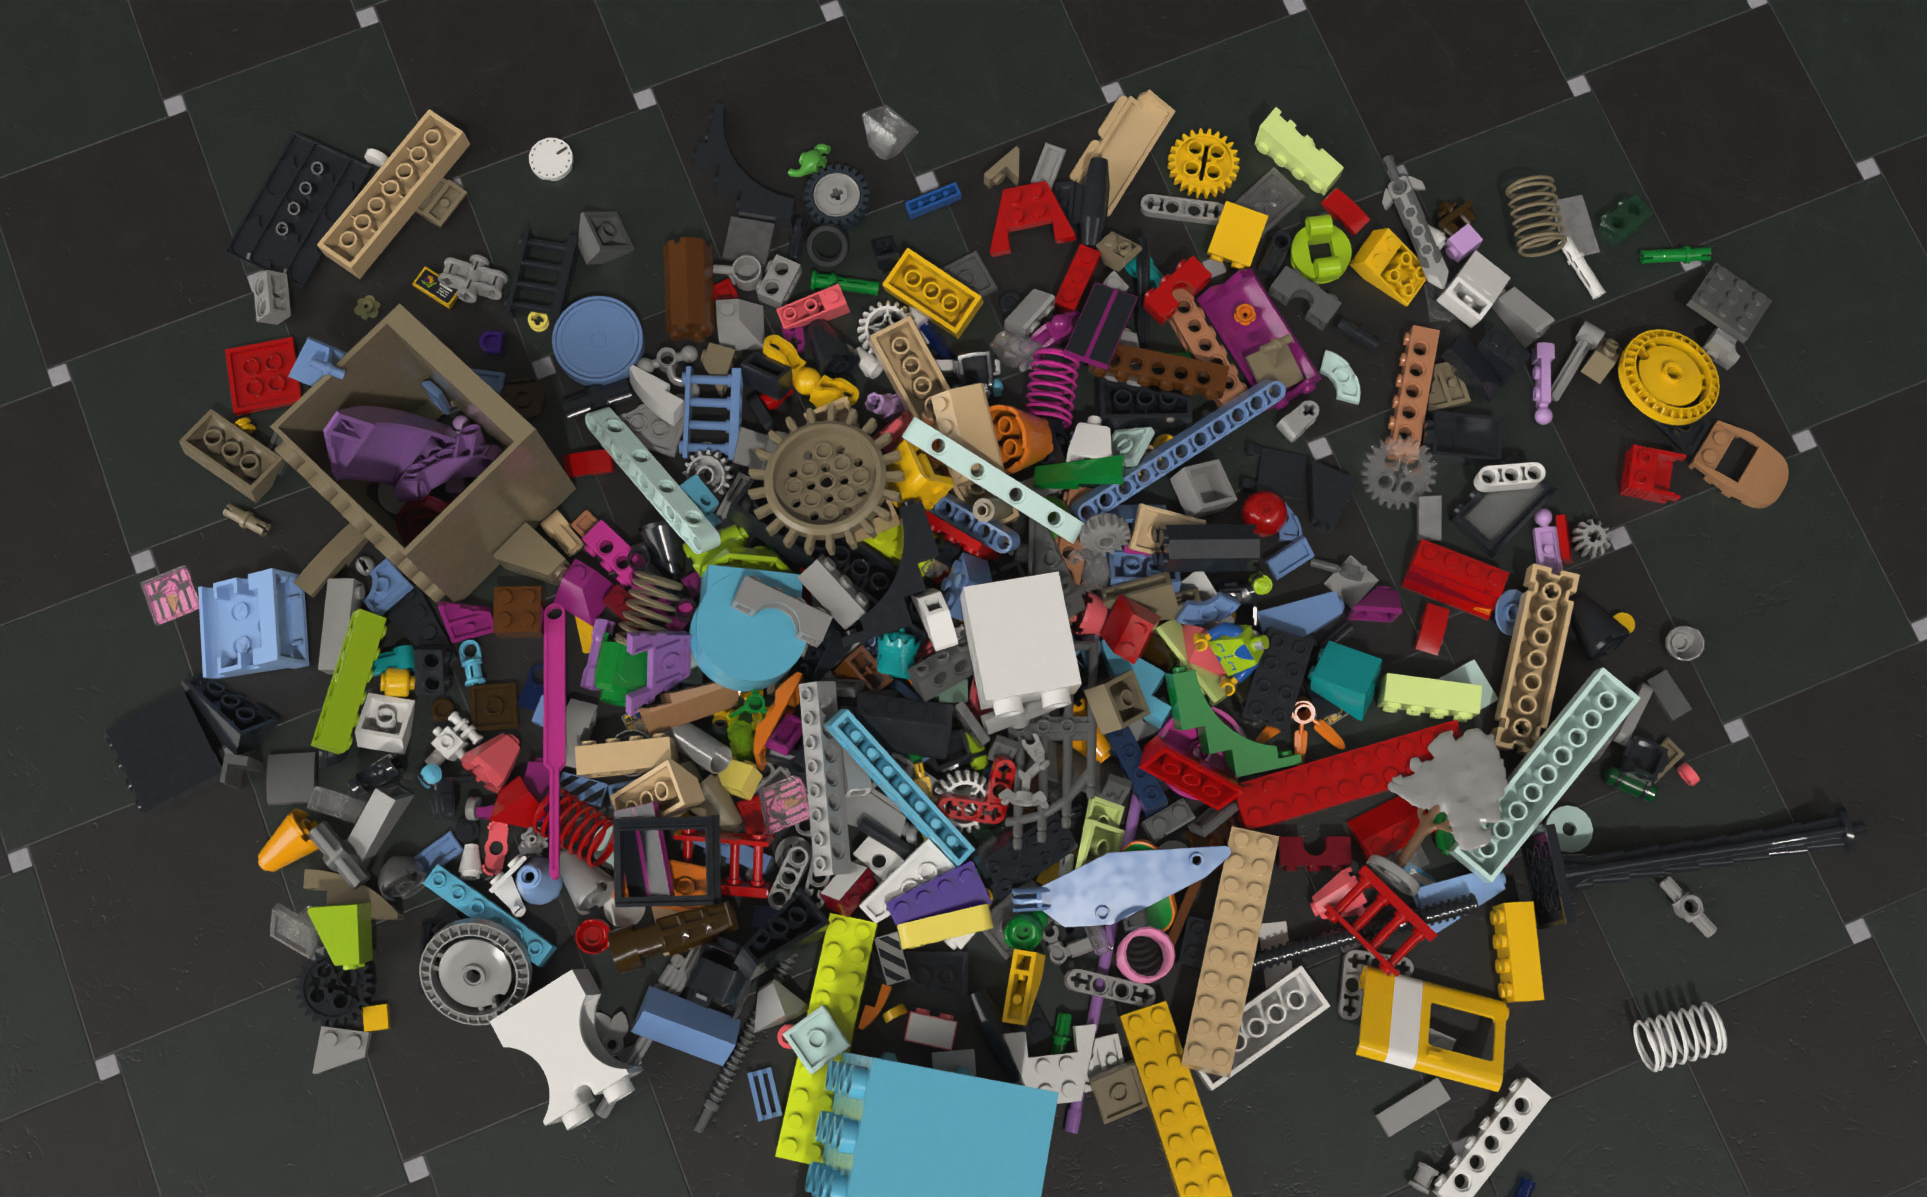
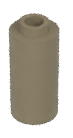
[973,497,1013,522]

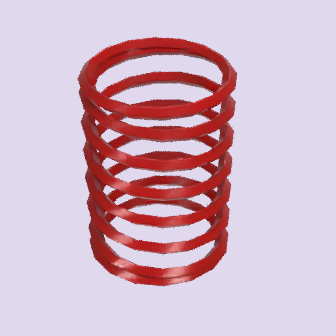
[533,788,614,867]

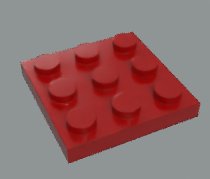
[225,337,303,416]
[925,510,1001,562]

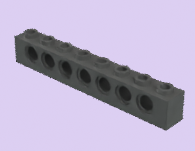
[907,577,1086,702]

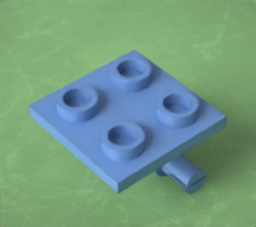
[288,336,347,386]

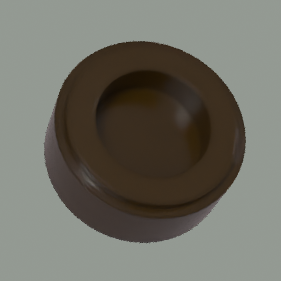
[431,698,456,723]

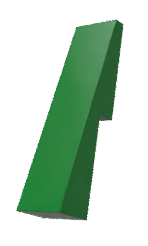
[1033,455,1126,489]

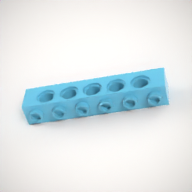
[423,864,558,968]

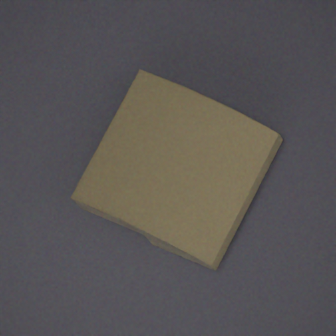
[415,178,468,227]

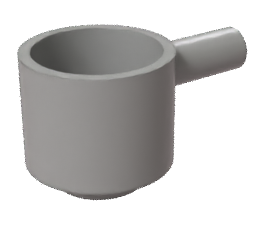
[713,255,763,291]

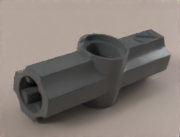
[308,821,371,890]

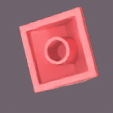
[1182,624,1227,678]

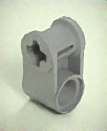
[1276,400,1319,443]

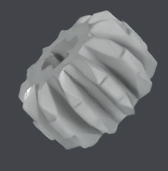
[1571,519,1612,559]

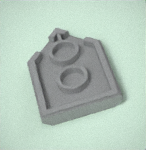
[618,403,684,457]

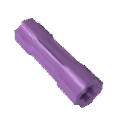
[580,618,616,691]

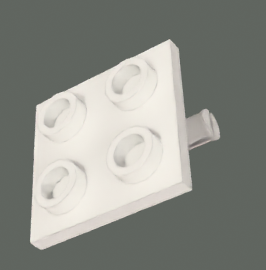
[489,854,530,917]

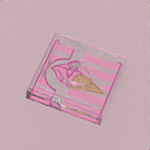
[140,565,199,626]
[758,775,810,835]

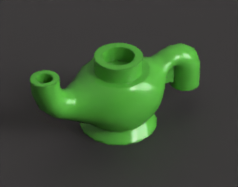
[788,144,831,177]

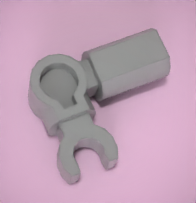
[1042,925,1095,965]

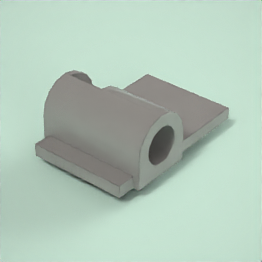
[733,427,789,469]

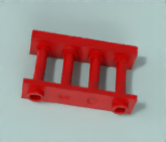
[673,829,773,898]
[1323,865,1437,977]

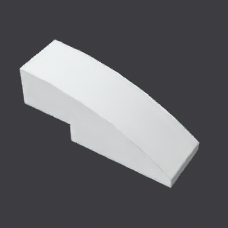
[629,365,684,426]

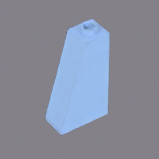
[1413,871,1506,933]

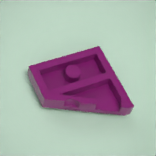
[438,601,493,643]

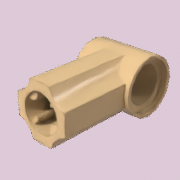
[539,510,584,557]

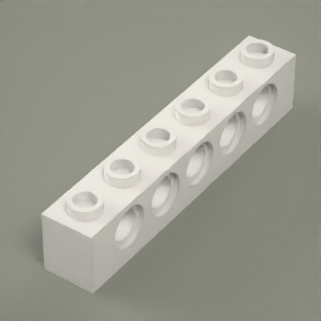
[853,836,976,950]
[1432,1078,1551,1197]

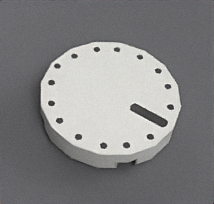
[529,138,574,181]

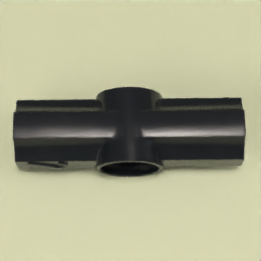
[562,379,633,420]

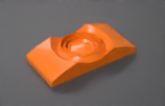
[754,672,804,771]

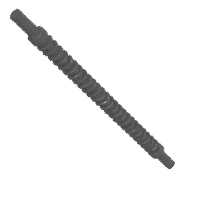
[694,953,799,1134]

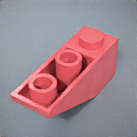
[776,284,850,330]

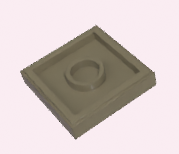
[1088,1060,1148,1125]

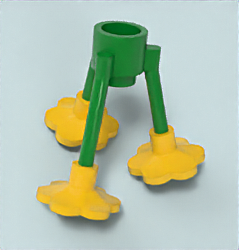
[712,689,769,732]

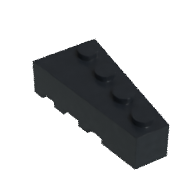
[1098,377,1192,430]

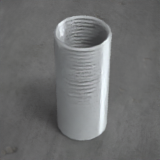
[664,722,732,774]

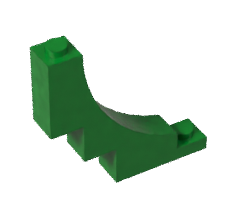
[1165,665,1302,777]

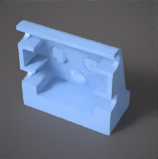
[198,568,309,679]

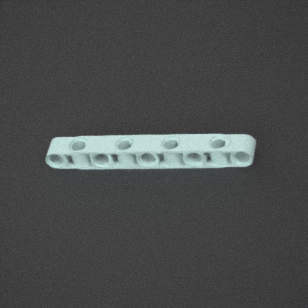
[585,407,721,554]
[902,417,1085,544]

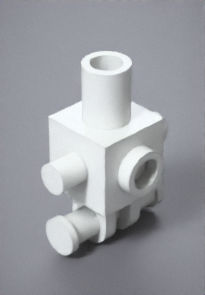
[425,711,483,767]

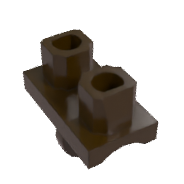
[1436,200,1477,239]

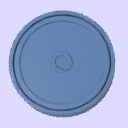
[552,296,645,387]

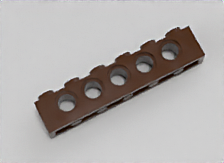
[1088,344,1229,400]

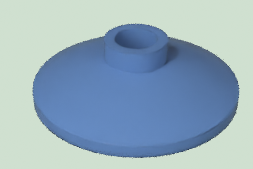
[1495,589,1523,636]

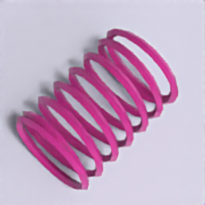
[1024,348,1080,429]

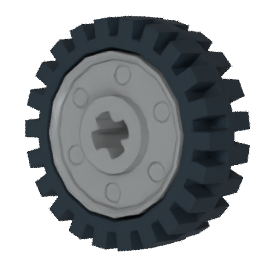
[804,164,870,231]

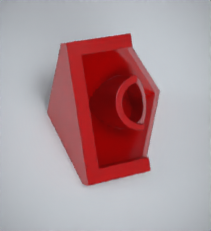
[489,776,548,828]

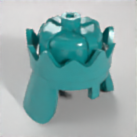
[877,628,920,680]

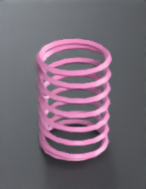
[1116,927,1175,984]

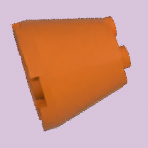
[989,405,1053,475]

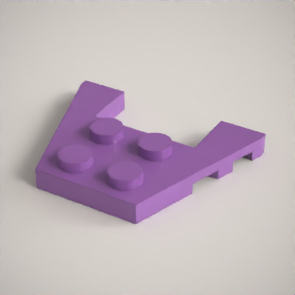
[626,631,692,716]

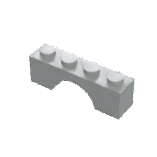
[730,576,833,648]

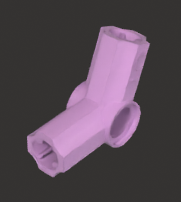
[865,392,906,423]

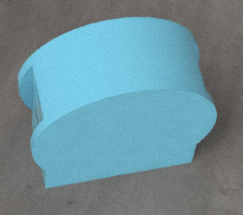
[689,565,806,692]

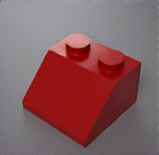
[1100,594,1162,664]

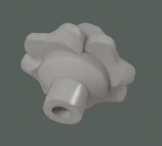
[520,827,549,855]

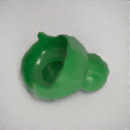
[1004,911,1048,952]

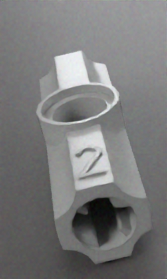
[980,700,1055,735]

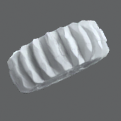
[857,301,917,355]
[932,769,993,833]

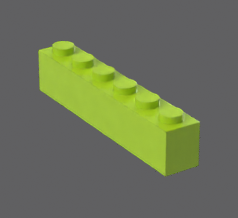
[311,609,387,754]

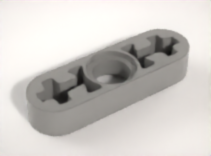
[1612,682,1654,746]

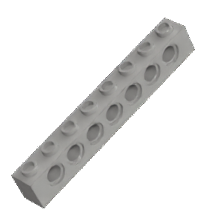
[799,681,852,876]

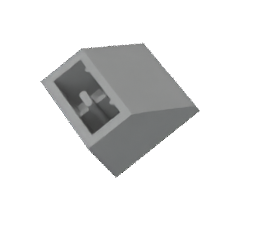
[1004,289,1055,345]

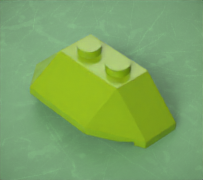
[699,544,795,578]

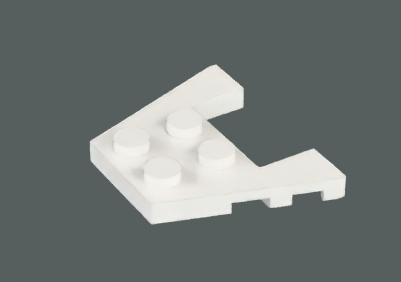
[1002,1024,1096,1104]

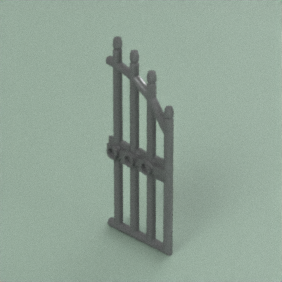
[1005,641,1098,850]

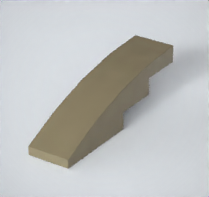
[293,523,369,598]

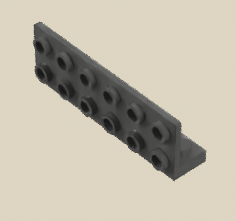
[987,728,1132,805]

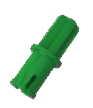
[1051,1013,1072,1055]

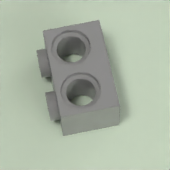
[756,254,802,309]
[253,270,291,325]

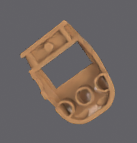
[1688,420,1789,509]

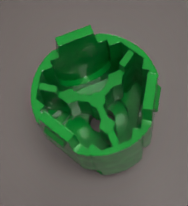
[594,632,648,708]

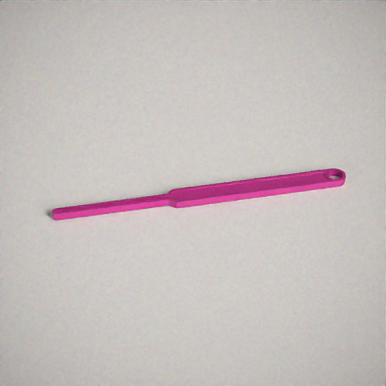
[543,603,566,880]

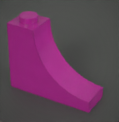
[476,758,550,822]

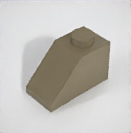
[701,342,737,398]

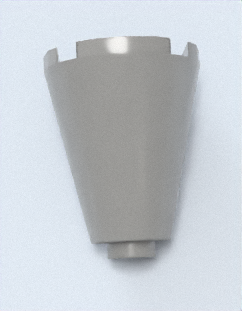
[560,848,614,915]

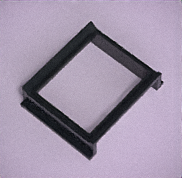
[613,815,722,907]

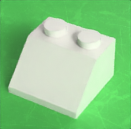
[355,693,415,755]

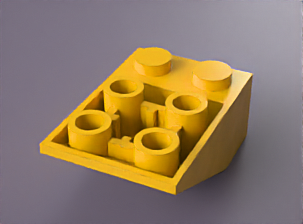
[1349,228,1427,306]

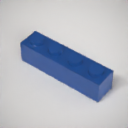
[905,182,961,220]

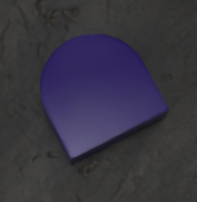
[479,331,505,356]

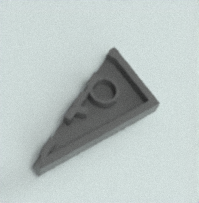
[1028,518,1073,581]

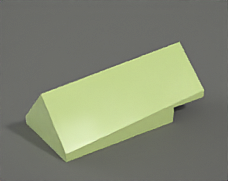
[1075,796,1125,869]

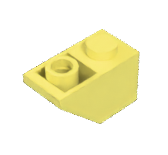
[718,756,763,801]

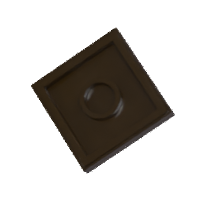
[470,682,520,733]

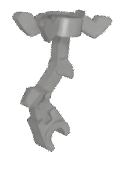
[998,733,1050,809]

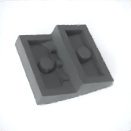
[266,752,318,806]

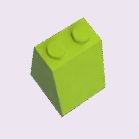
[308,902,373,970]

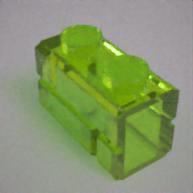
[727,720,755,761]

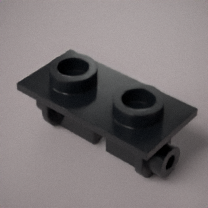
[934,538,977,568]

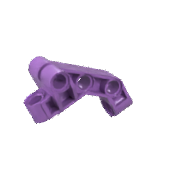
[395,424,504,502]

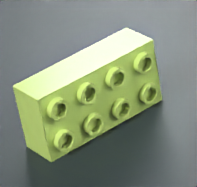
[1377,673,1482,722]

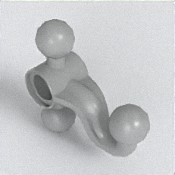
[636,345,700,407]

